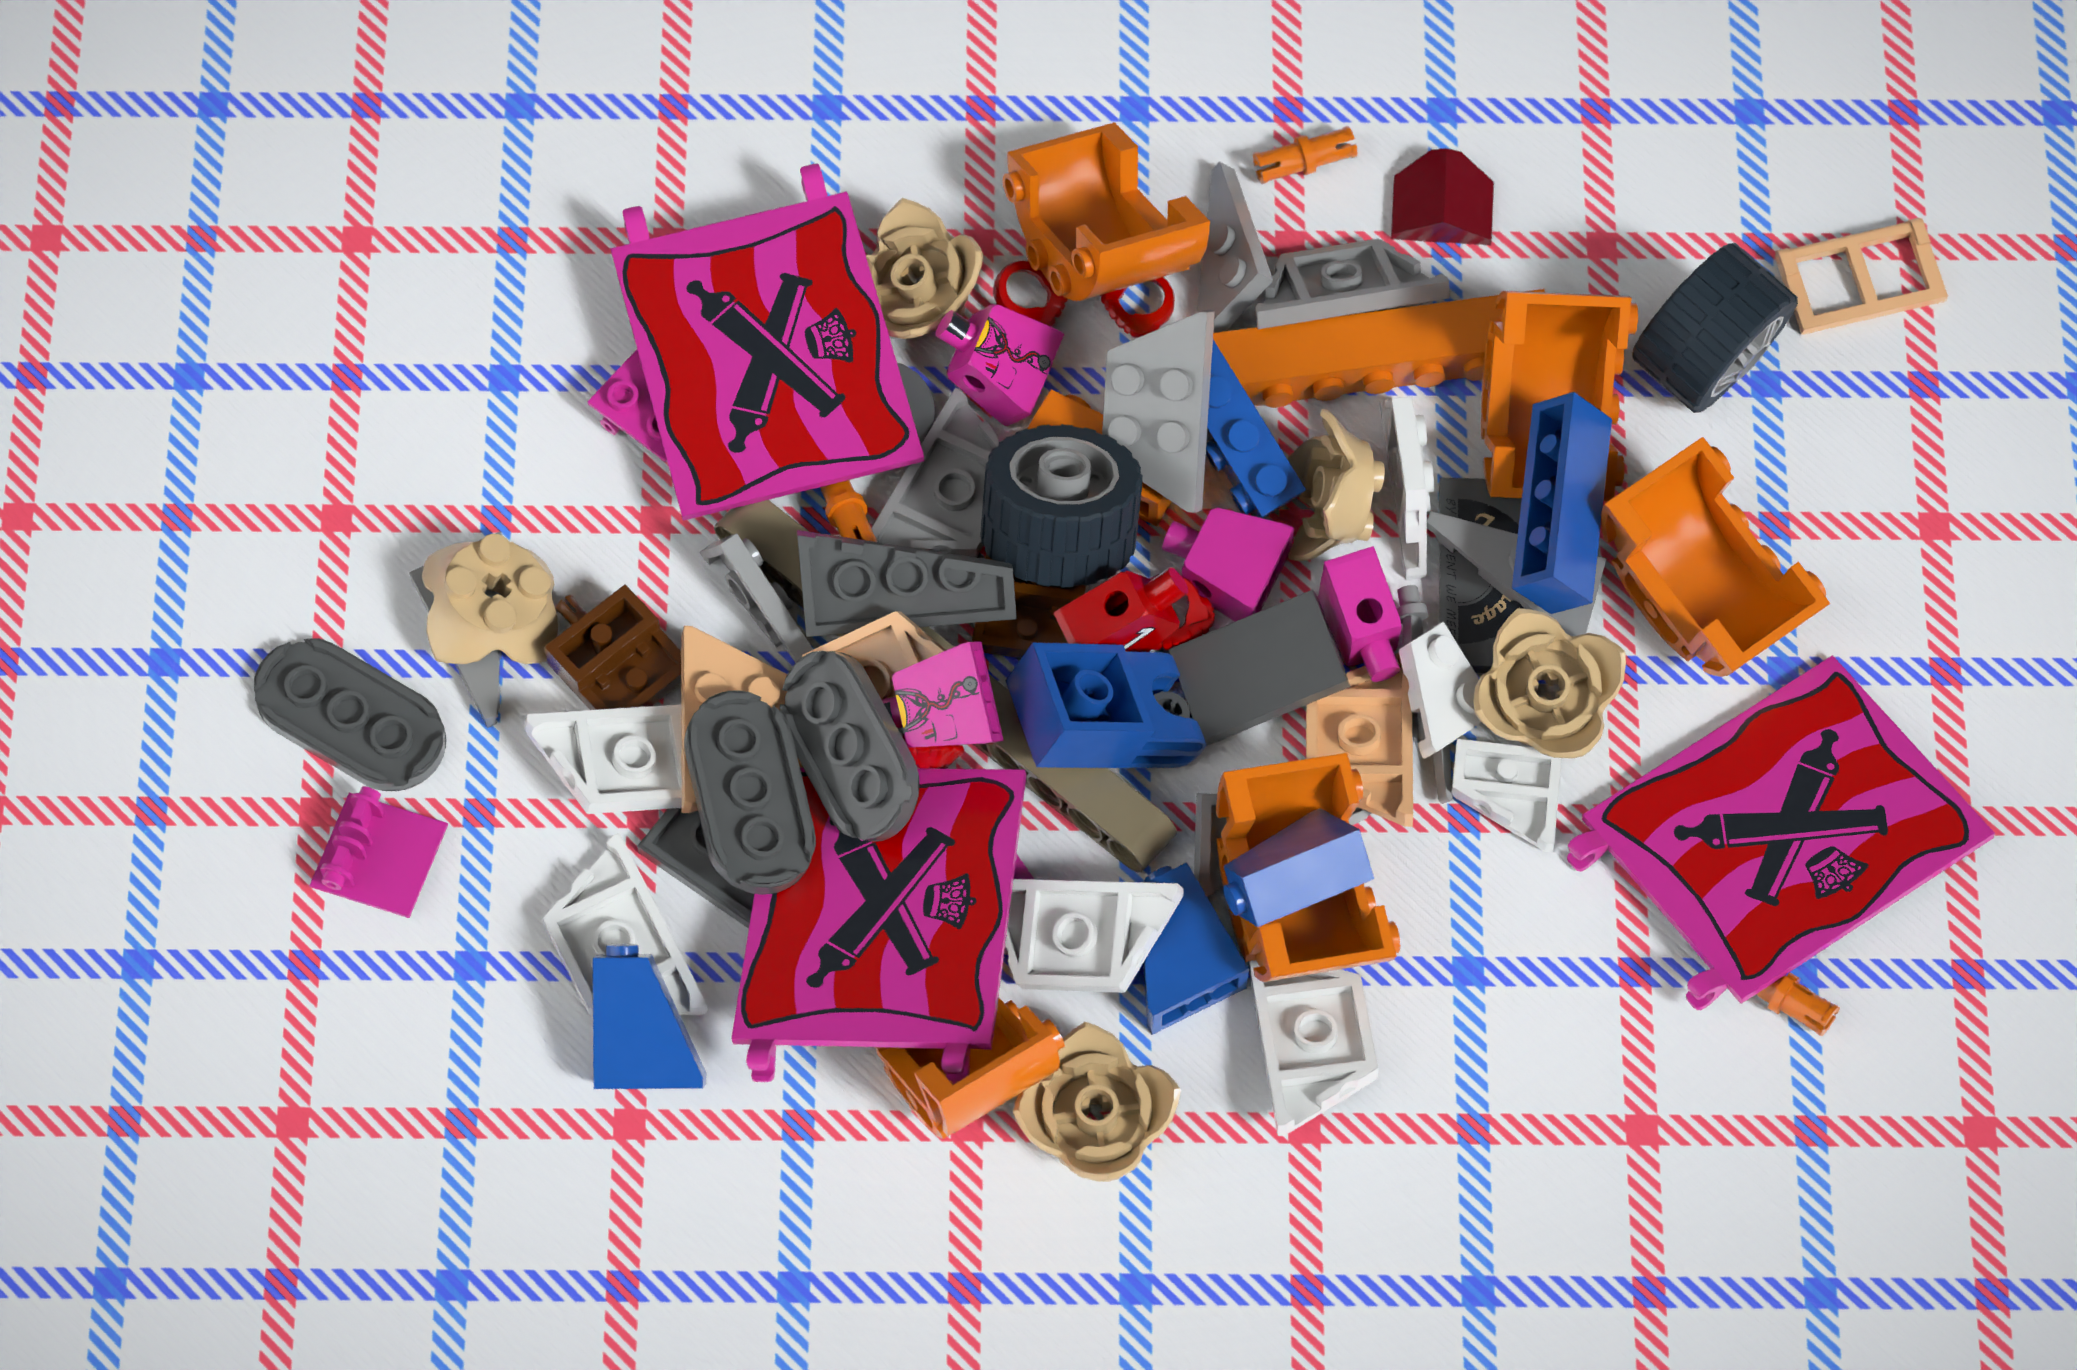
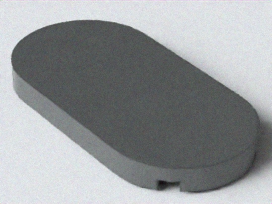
[254,638,446,791]
[780,651,919,842]
[684,690,816,894]

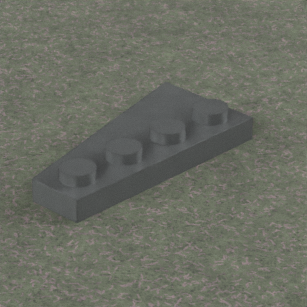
[797,530,1017,637]

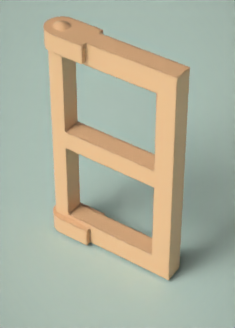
[1775,217,1948,335]

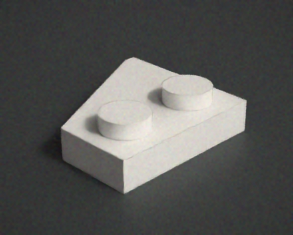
[1451,739,1562,852]

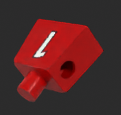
[1053,567,1188,652]

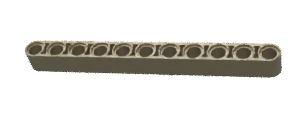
[714,500,1177,873]

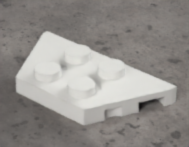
[1379,396,1434,580]
[524,705,682,814]
[543,832,708,1016]
[1005,879,1184,993]
[1247,960,1378,1136]

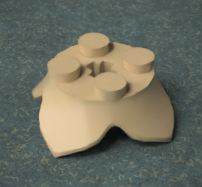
[866,198,983,339]
[1287,409,1385,561]
[422,534,558,664]
[1473,608,1626,759]
[1013,1022,1180,1182]

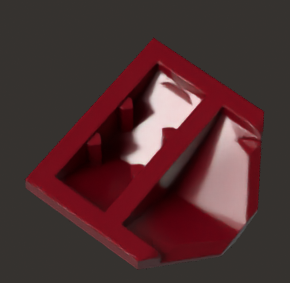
[1391,148,1494,245]

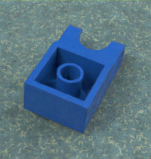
[1005,643,1206,768]

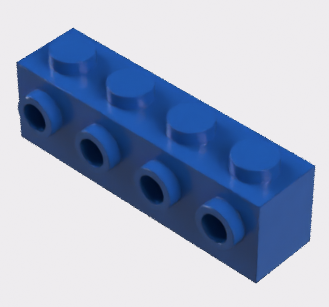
[1206,340,1306,519]
[1512,392,1612,614]

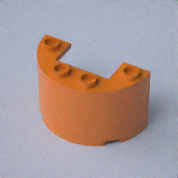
[1003,122,1210,301]
[1481,291,1638,501]
[1601,437,1831,677]
[1216,753,1400,982]
[875,998,1065,1139]

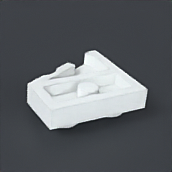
[1399,622,1481,759]

